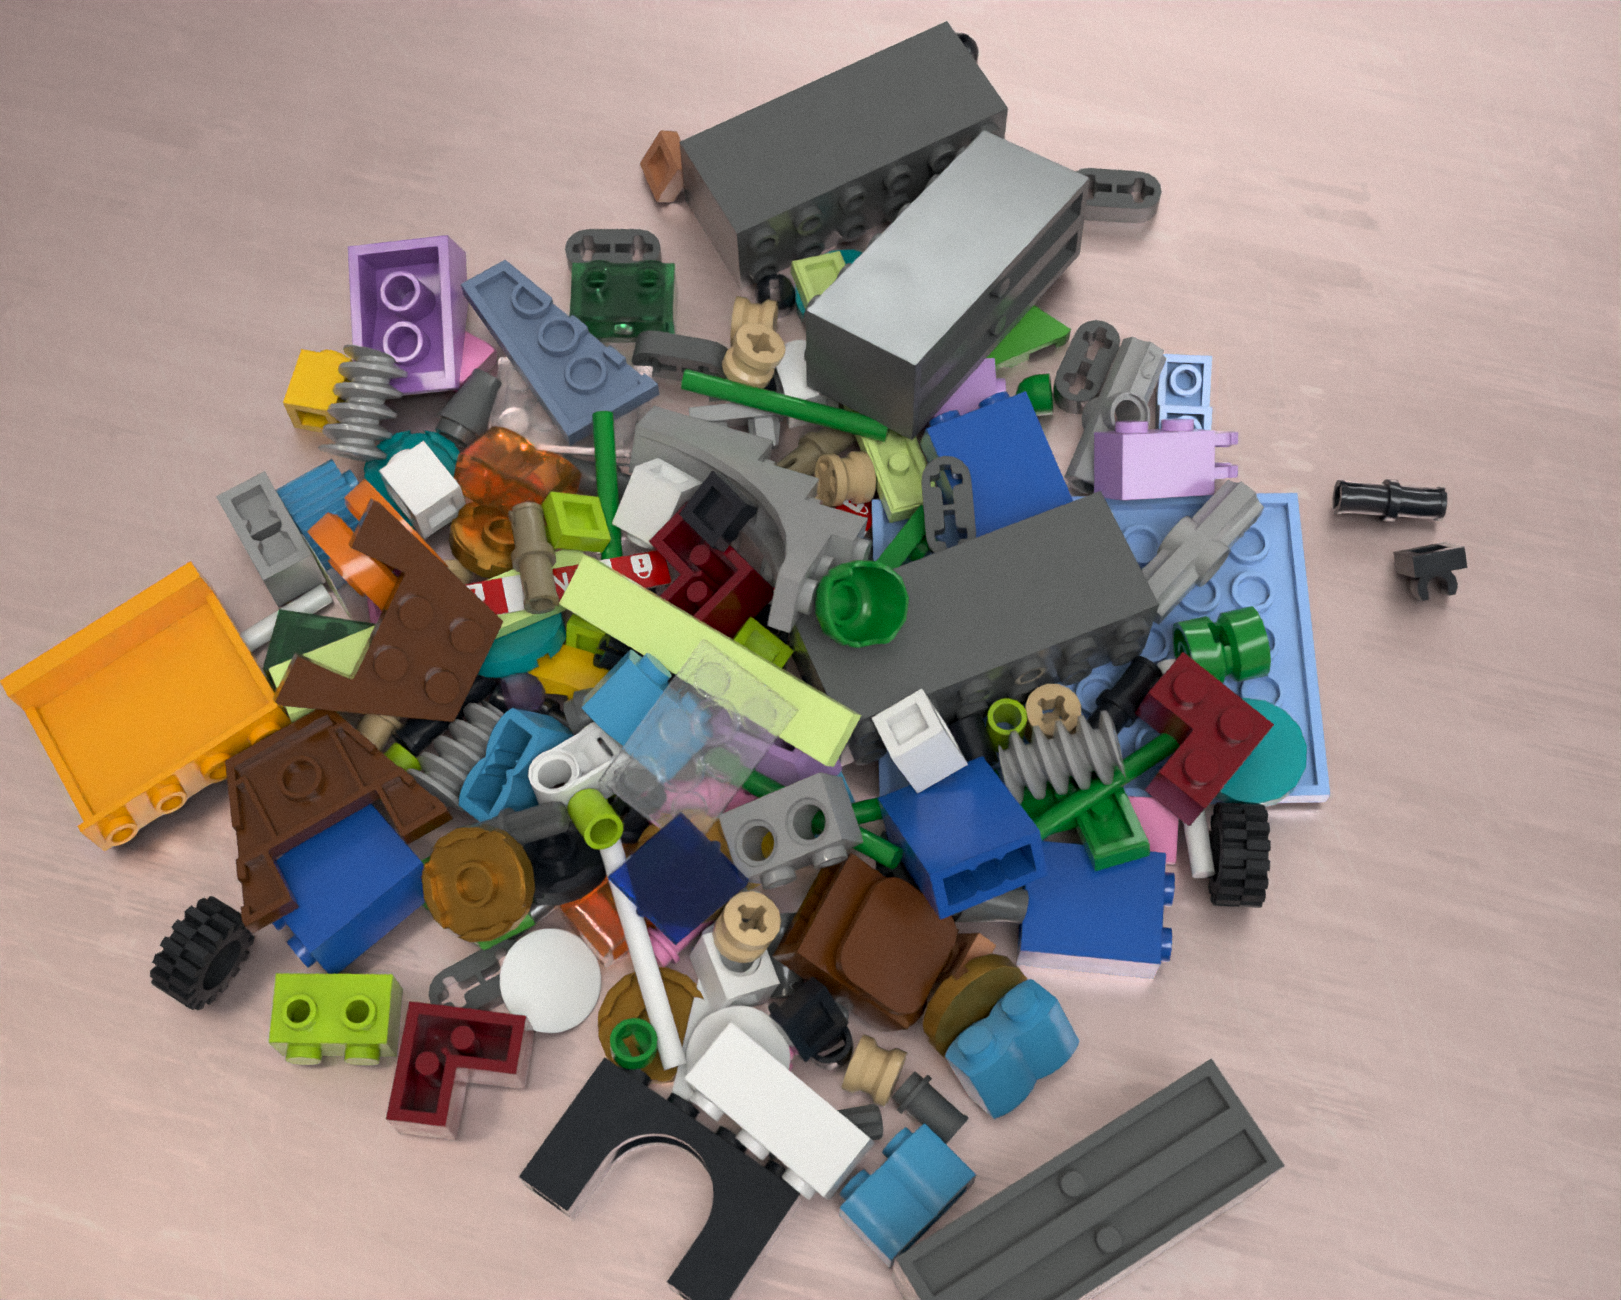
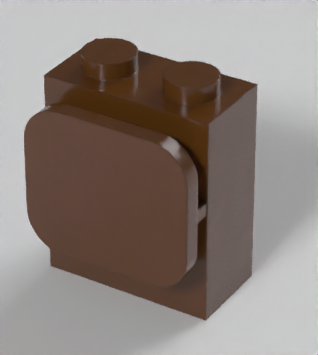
[772,853,959,1032]

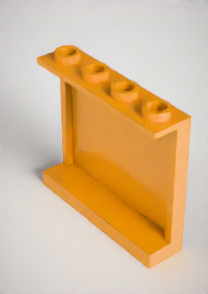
[0,561,292,852]

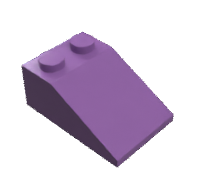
[348,235,468,396]

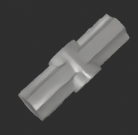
[1064,337,1166,495]
[1142,480,1264,624]

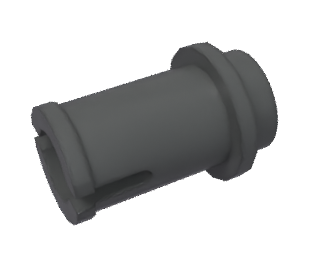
[892,1071,969,1144]

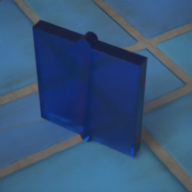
[608,812,749,945]

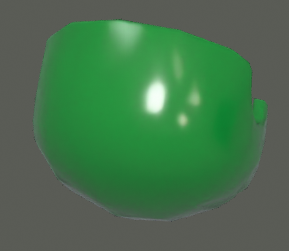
[815,560,909,649]

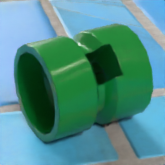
[1172,606,1271,683]

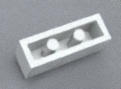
[684,1022,875,1200]

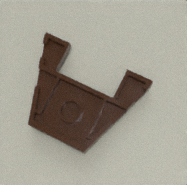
[273,499,504,722]
[225,709,453,934]

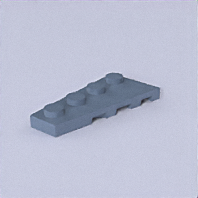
[461,260,660,446]

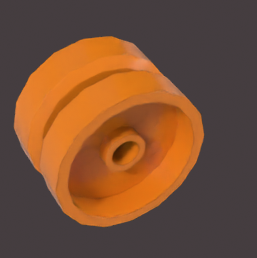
[307,479,448,610]

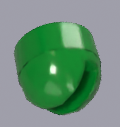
[1016,373,1053,416]
[610,1018,657,1070]

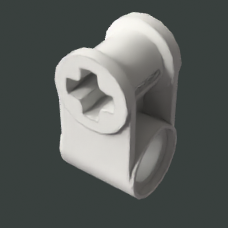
[528,722,645,821]

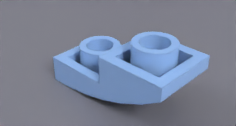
[1155,354,1212,430]

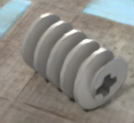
[318,345,408,462]
[406,700,504,812]
[998,710,1126,804]

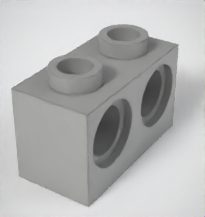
[216,471,326,607]
[718,772,864,890]

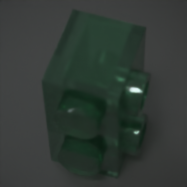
[569,260,678,343]

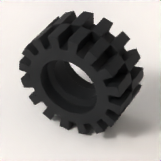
[1208,802,1271,908]
[150,896,255,1011]

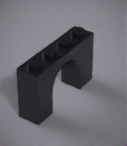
[519,1057,802,1300]

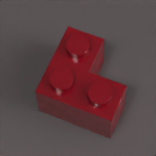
[649,502,774,639]
[1135,652,1274,827]
[386,1001,535,1140]

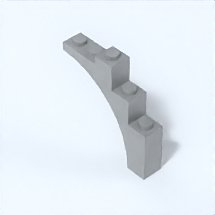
[629,406,871,633]

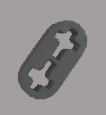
[1076,168,1162,223]
[565,229,662,281]
[1052,320,1120,414]
[631,331,728,381]
[921,456,976,554]
[428,939,517,1011]

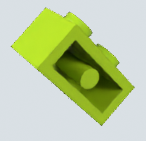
[269,973,403,1066]

